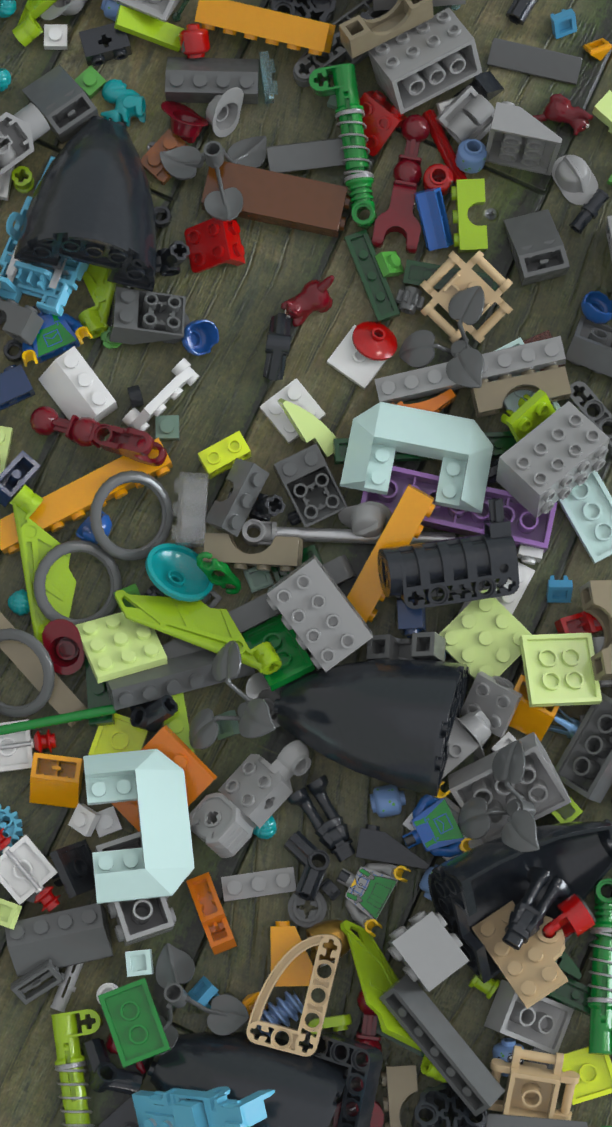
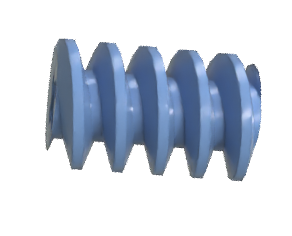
[257,990,304,1038]

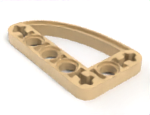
[246,934,342,1057]

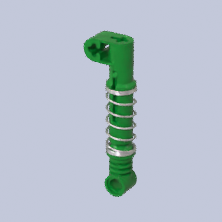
[309,63,377,229]
[587,878,612,1056]

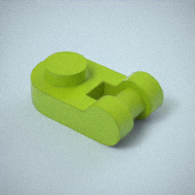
[308,1014,352,1034]

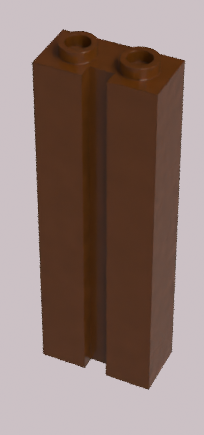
[201,161,351,238]

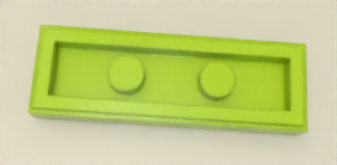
[114,5,184,52]

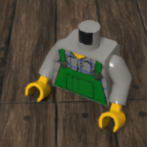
[336,862,411,937]

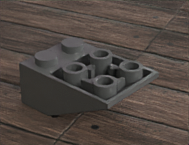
[22,64,99,144]
[503,209,570,286]
[109,287,186,345]
[273,443,348,528]

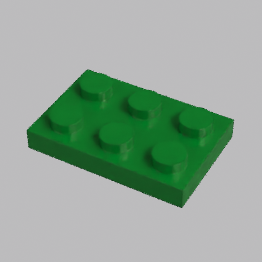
[241,614,315,691]
[98,978,171,1068]

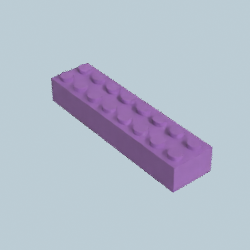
[361,466,557,553]

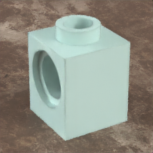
[125,949,154,977]

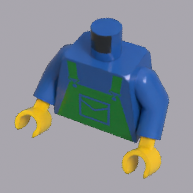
[22,305,93,367]
[402,781,473,858]

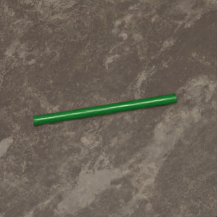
[0,704,116,735]

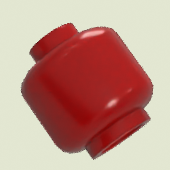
[179,23,210,58]
[423,163,453,196]

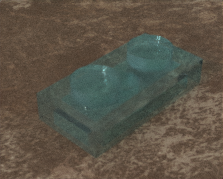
[259,51,278,104]

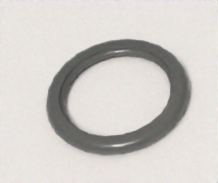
[90,470,173,561]
[33,540,122,625]
[0,628,55,718]

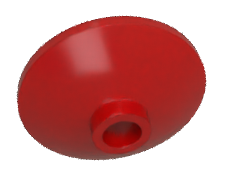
[352,321,398,361]

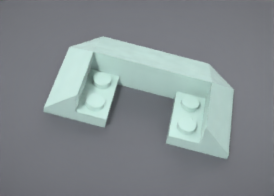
[340,402,493,514]
[83,749,195,904]

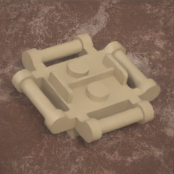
[420,250,513,343]
[488,1045,580,1120]

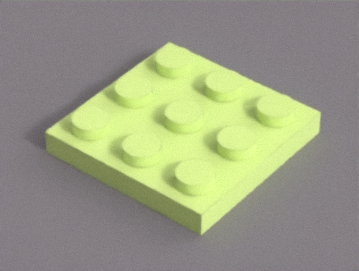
[439,589,532,680]
[75,612,168,683]
[519,633,602,707]

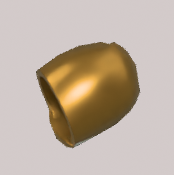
[306,919,353,968]

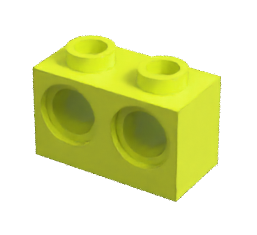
[198,431,251,479]

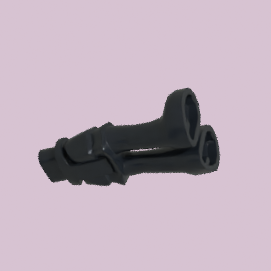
[287,775,356,862]
[502,867,570,950]

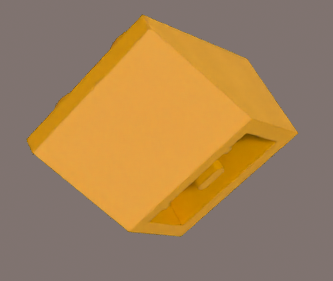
[509,674,560,742]
[29,752,84,809]

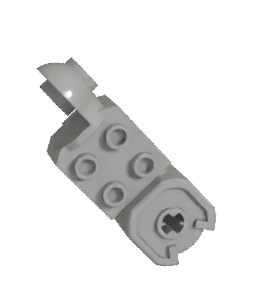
[189,740,311,858]

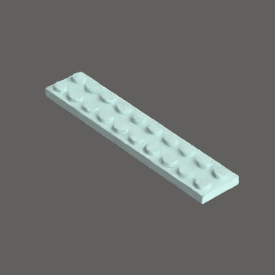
[490,337,612,564]

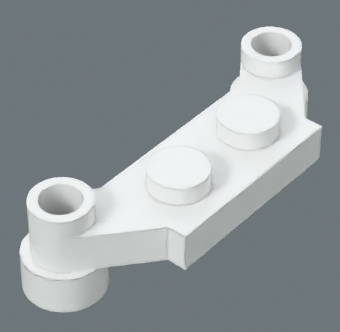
[122,358,200,432]

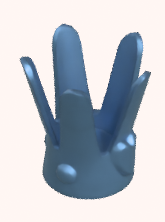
[548,708,581,739]

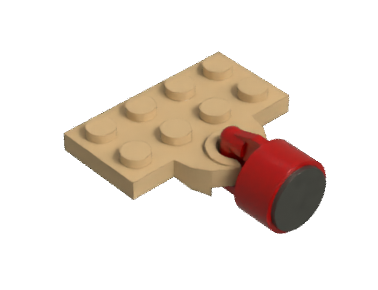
[472,894,596,1009]

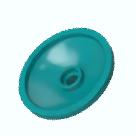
[145,543,214,602]

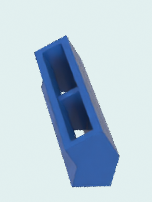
[414,187,453,251]

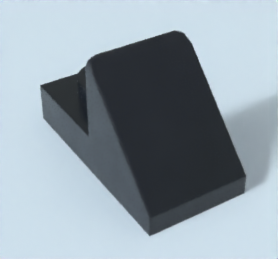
[453,71,504,101]

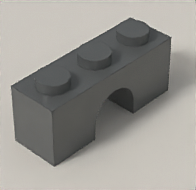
[0,297,44,345]
[205,458,270,537]
[366,632,446,662]

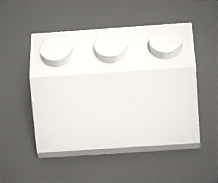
[38,346,118,422]

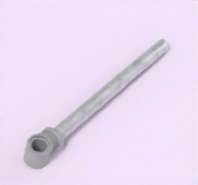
[242,519,455,547]

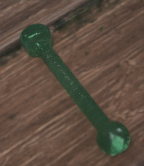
[172,0,189,22]

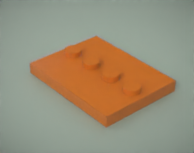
[111,725,217,832]

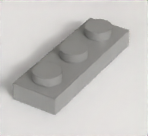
[221,867,296,902]

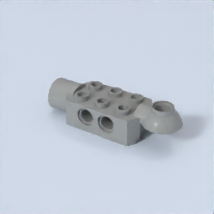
[0,103,50,176]

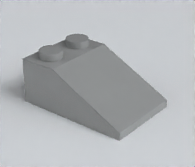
[484,980,574,1054]

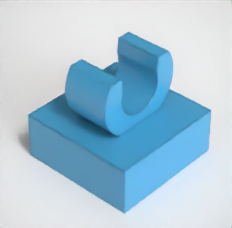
[550,8,577,39]
[546,575,573,603]
[187,976,219,1009]

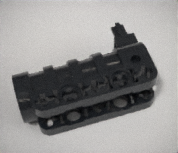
[378,498,519,609]

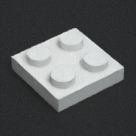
[260,378,326,444]

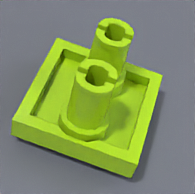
[501,389,555,442]

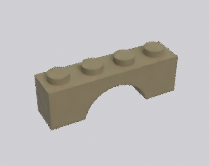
[339,0,434,59]
[471,365,572,418]
[203,533,303,572]
[579,580,612,681]
[381,1064,418,1127]

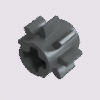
[395,286,425,315]

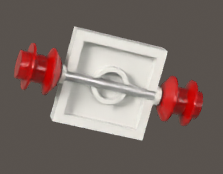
[0,719,57,773]
[0,828,61,912]

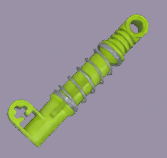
[51,1009,103,1127]

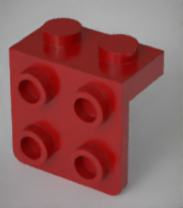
[359,90,407,156]
[184,218,245,273]

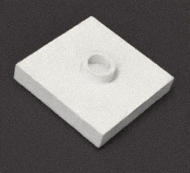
[327,325,388,390]

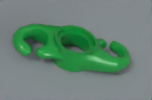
[196,552,242,595]

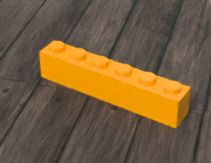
[195,0,336,56]
[347,484,436,623]

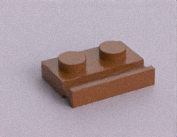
[141,129,188,186]

